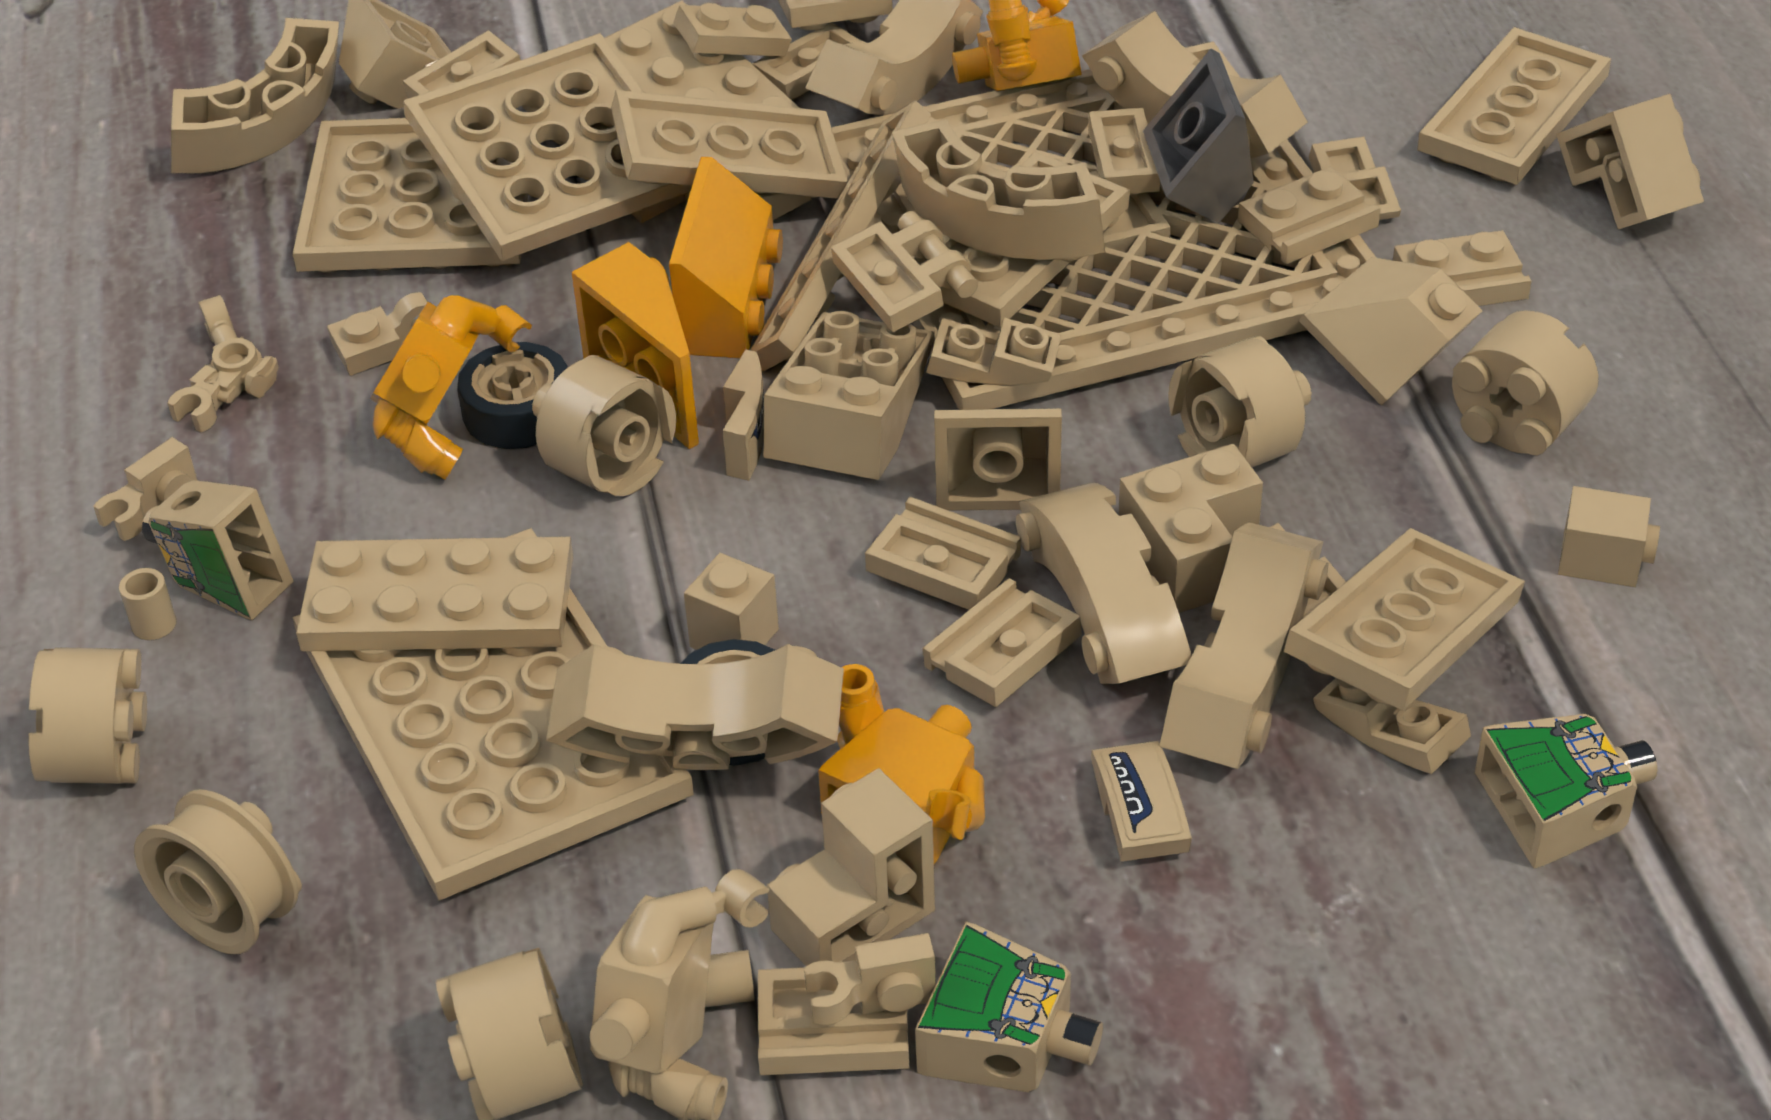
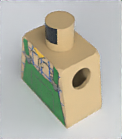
[142,480,294,620]
[1475,714,1657,869]
[915,922,1103,1092]

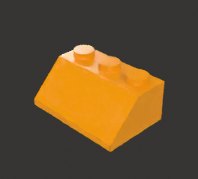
[669,156,783,358]

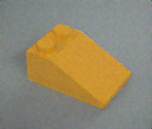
[571,242,699,450]

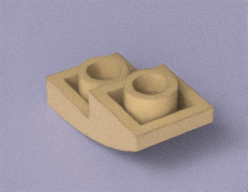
[926,317,1061,385]
[1313,678,1471,774]

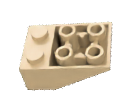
[764,311,935,480]

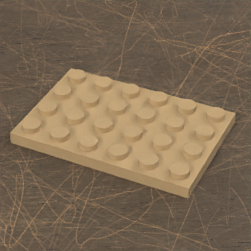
[293,528,694,901]

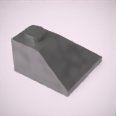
[1143,49,1254,223]

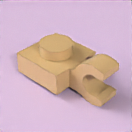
[327,292,427,376]
[93,437,197,541]
[804,933,936,1025]

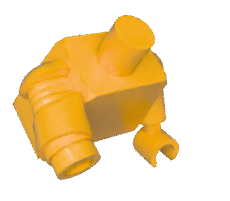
[952,0,1082,91]
[370,295,532,480]
[818,664,985,864]

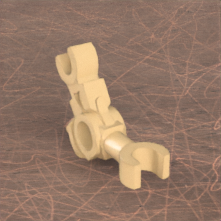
[167,295,279,433]

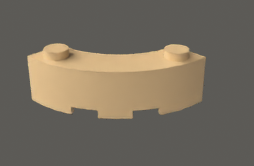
[805,0,983,115]
[1082,11,1308,158]
[171,18,339,174]
[892,119,1106,261]
[1016,483,1192,684]
[1159,522,1328,769]
[546,644,844,770]

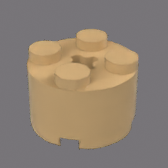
[1452,311,1598,456]
[1168,336,1312,467]
[532,355,676,496]
[29,647,147,784]
[436,947,583,1120]

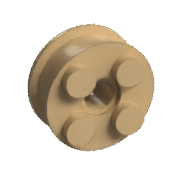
[134,789,302,954]

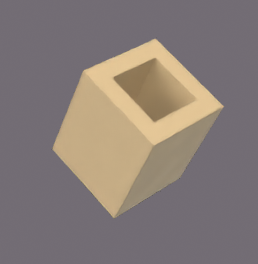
[1558,486,1660,587]
[684,553,779,650]

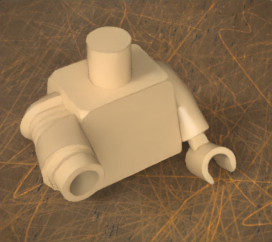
[590,869,769,1120]

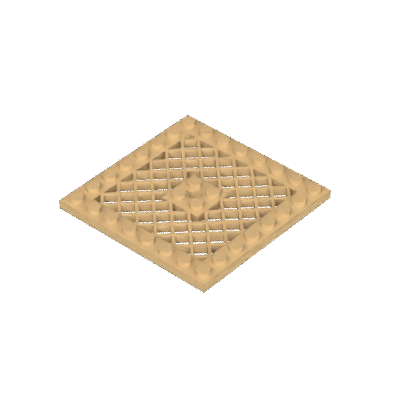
[831,41,1376,410]

